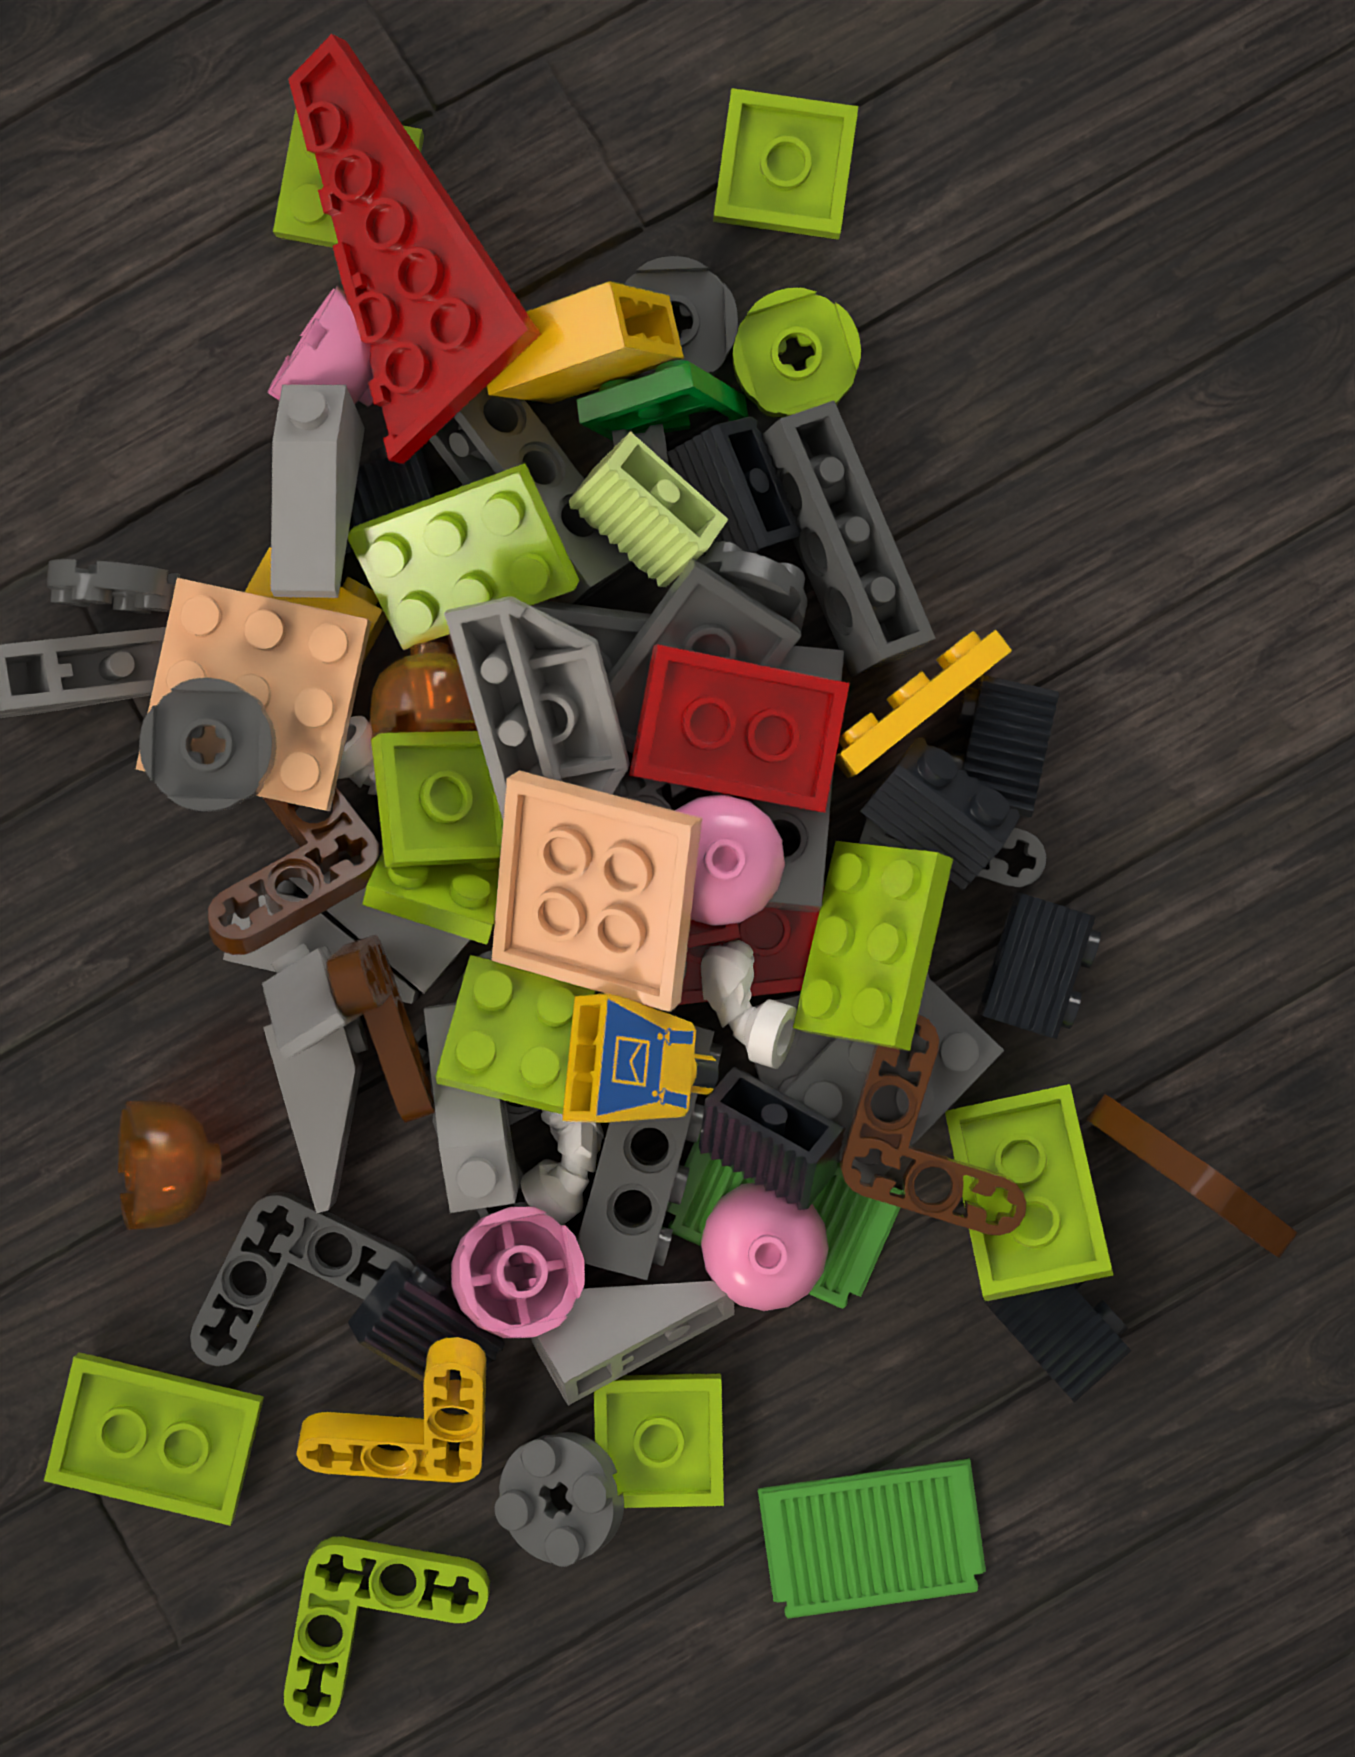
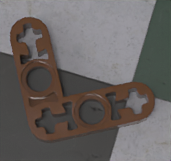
[208,787,379,955]
[327,935,435,1123]
[840,1013,1026,1236]
[1086,1094,1297,1258]

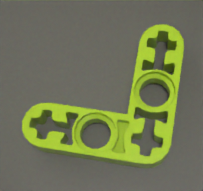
[284,1537,490,1726]

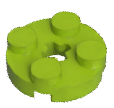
[732,288,861,418]

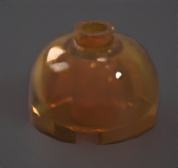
[369,642,478,739]
[118,1101,221,1230]

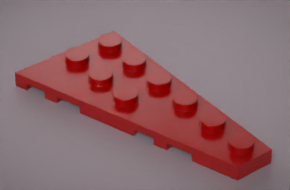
[288,34,541,464]

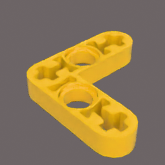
[296,1337,486,1483]

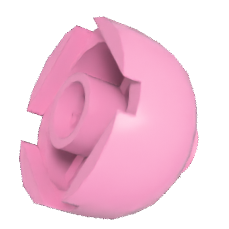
[268,286,374,407]
[675,794,785,926]
[701,1182,829,1311]
[452,1207,585,1338]

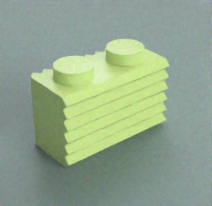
[569,431,728,587]

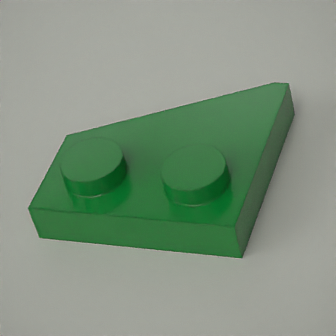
[576,360,748,440]

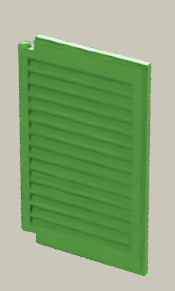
[666,1131,903,1309]
[758,1458,986,1619]

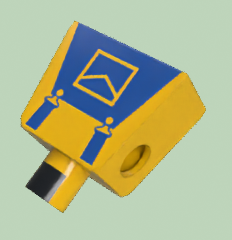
[562,994,719,1122]

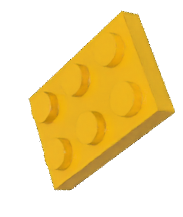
[835,630,1012,778]

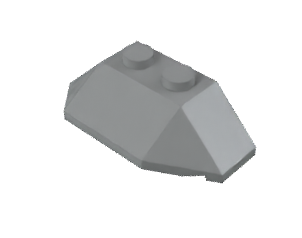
[444,596,630,821]

